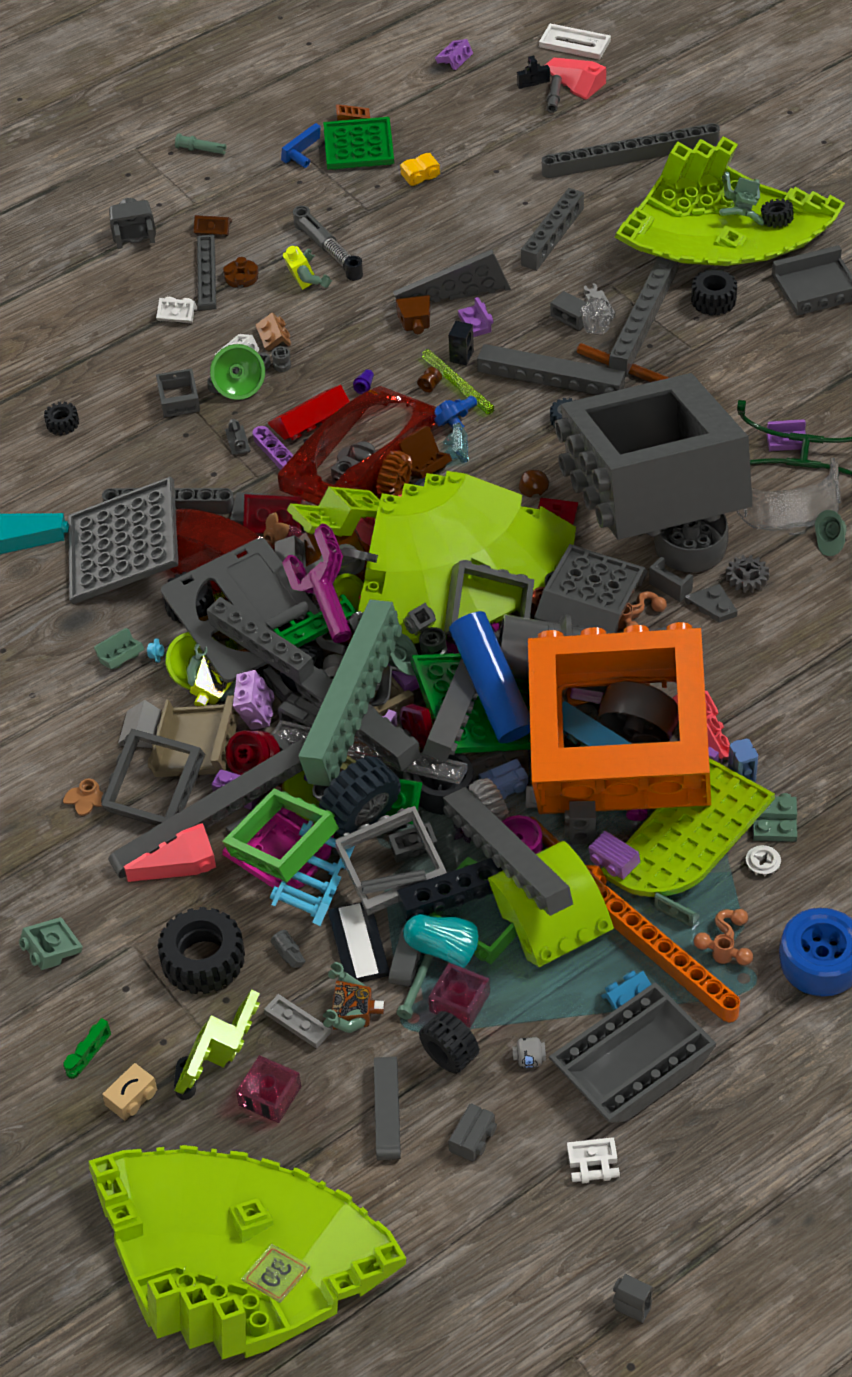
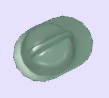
[815,510,847,556]
[388,633,418,676]

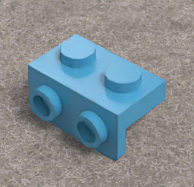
[601,970,652,1010]

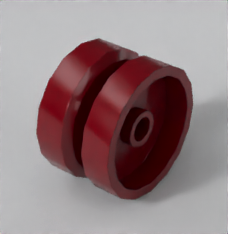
[226,730,280,775]

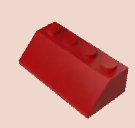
[268,384,351,440]

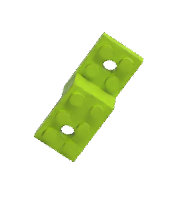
[287,487,380,537]
[174,989,260,1094]

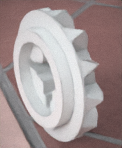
[746,845,781,876]

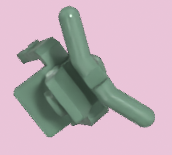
[719,171,764,225]

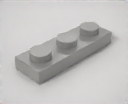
[264,994,331,1049]

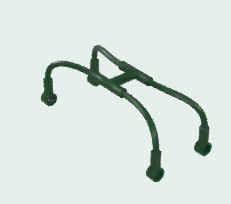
[737,400,852,476]

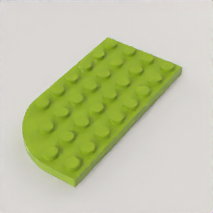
[601,758,775,897]

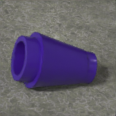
[353,369,374,394]

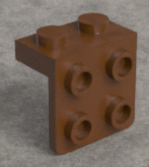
[399,426,452,479]

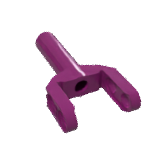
[282,523,352,643]

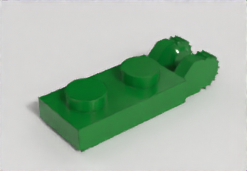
[63,1018,111,1079]

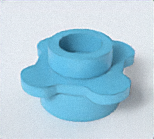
[147,639,165,663]

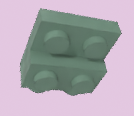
[753,793,797,842]
[19,917,83,970]

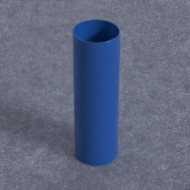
[449,611,530,743]

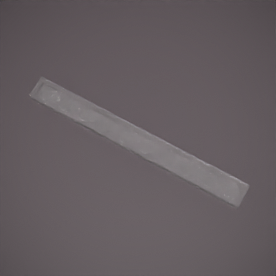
[271,720,468,784]

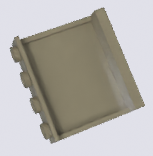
[148,695,240,777]

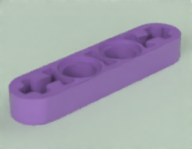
[253,426,300,477]

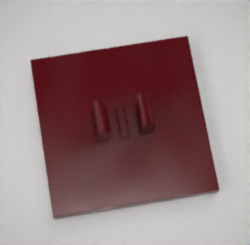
[538,498,578,525]

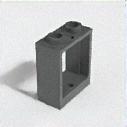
[156,368,200,418]

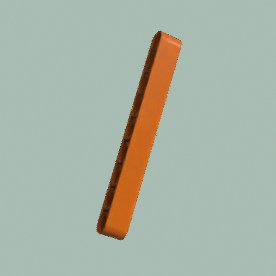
[601,885,740,1022]

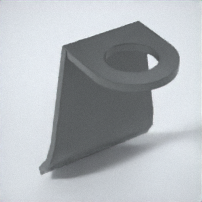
[371,666,401,706]

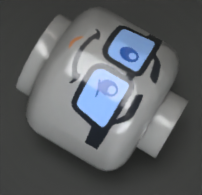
[512,1037,546,1068]

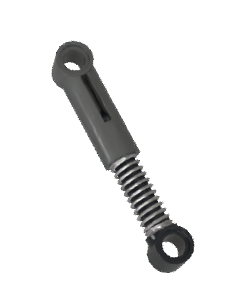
[293,206,363,281]

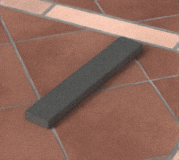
[197,235,217,310]

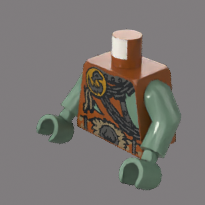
[323,962,385,1033]

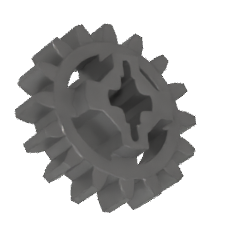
[726,555,769,593]

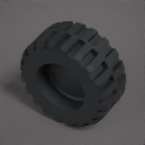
[157,907,245,994]

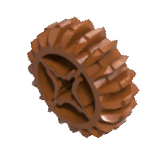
[376,451,412,498]

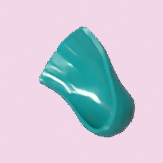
[403,914,479,971]

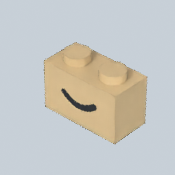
[102,1063,157,1121]

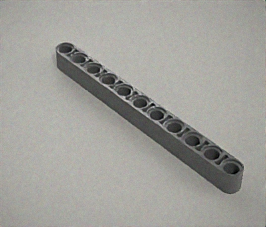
[542,123,720,178]
[108,738,306,878]

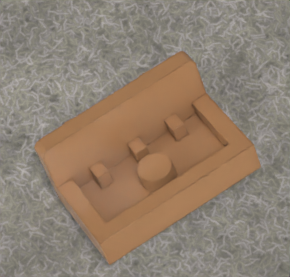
[256,313,291,352]

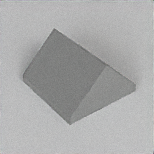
[119,700,162,748]

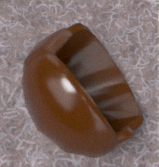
[518,469,549,498]

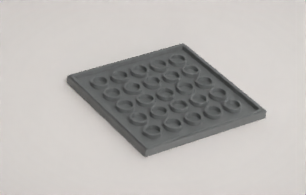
[68,477,178,604]

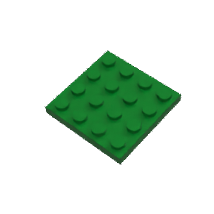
[323,117,394,170]

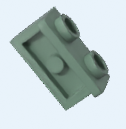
[94,628,145,669]

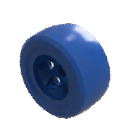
[779,908,852,996]

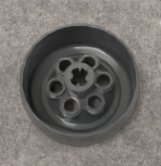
[654,514,729,572]
[596,681,679,742]

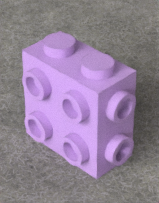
[233,670,274,731]

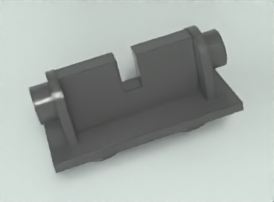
[225,419,251,456]

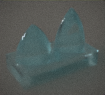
[443,422,469,463]

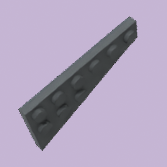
[393,249,511,302]

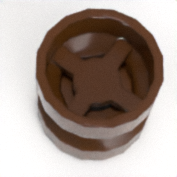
[417,367,442,393]

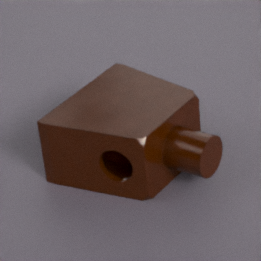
[396,295,431,334]

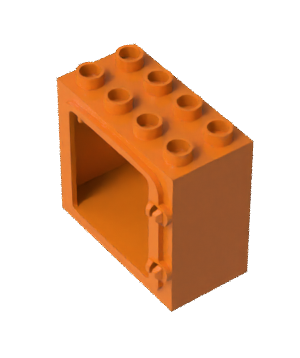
[528,622,711,814]

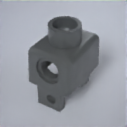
[109,198,156,249]

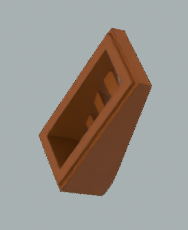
[336,105,370,121]

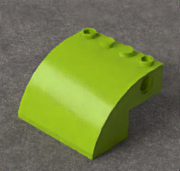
[488,841,614,967]

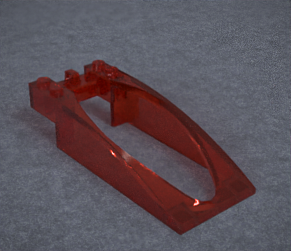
[277,386,436,506]

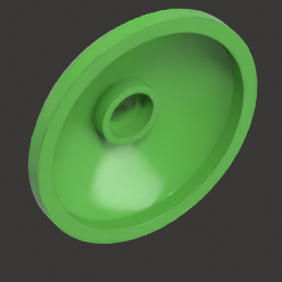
[210,344,265,400]

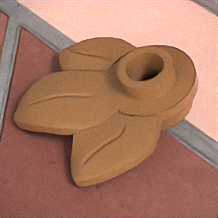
[263,512,289,547]
[63,778,103,816]

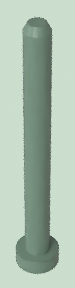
[396,954,434,1020]

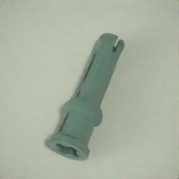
[175,133,227,155]

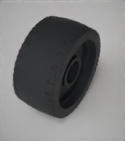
[412,753,475,815]

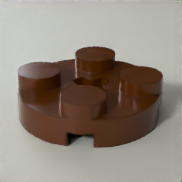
[223,257,259,288]

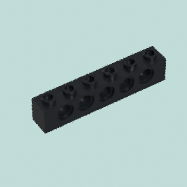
[397,858,503,921]

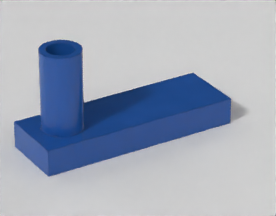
[281,123,321,168]

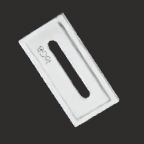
[539,23,611,60]

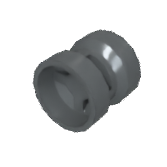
[272,346,291,372]

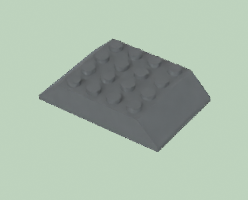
[549,982,716,1123]

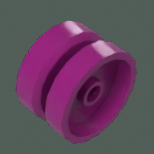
[502,815,543,854]

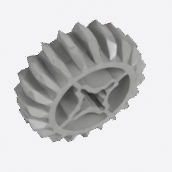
[468,778,510,821]

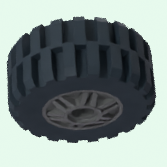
[319,756,401,837]

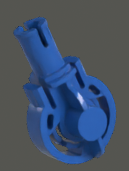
[434,396,477,433]

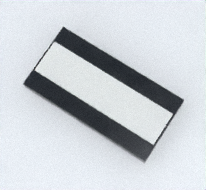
[328,902,390,982]

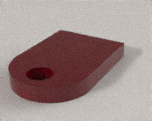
[400,704,433,749]

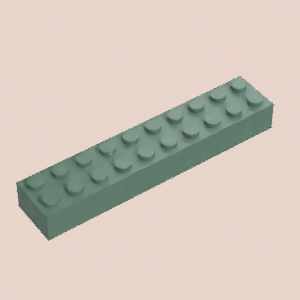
[298,600,402,786]

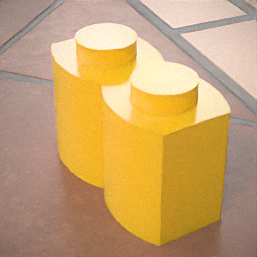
[400,153,440,186]

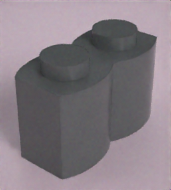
[613,1274,653,1323]

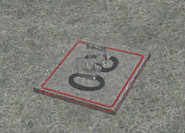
[242,1244,310,1303]

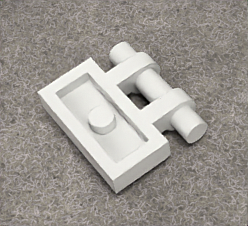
[567,1137,620,1184]

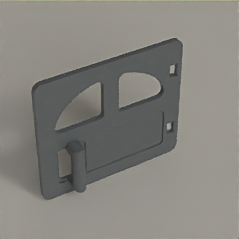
[161,538,328,682]

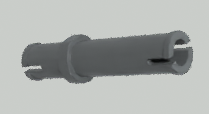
[547,75,562,113]

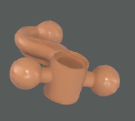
[618,591,667,629]
[694,909,753,965]

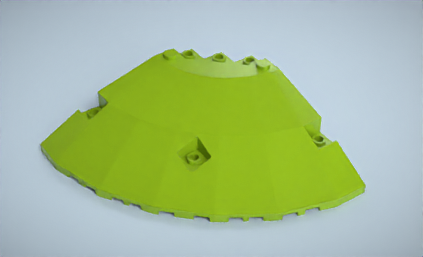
[614,136,845,266]
[358,471,576,643]
[89,1145,406,1360]

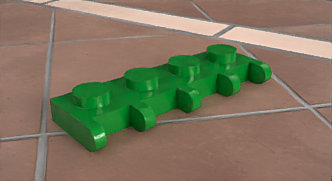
[273,594,357,648]

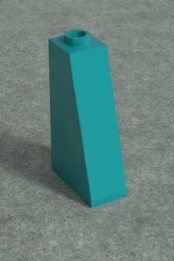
[0,513,69,554]

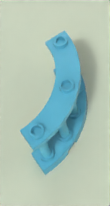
[270,820,355,926]

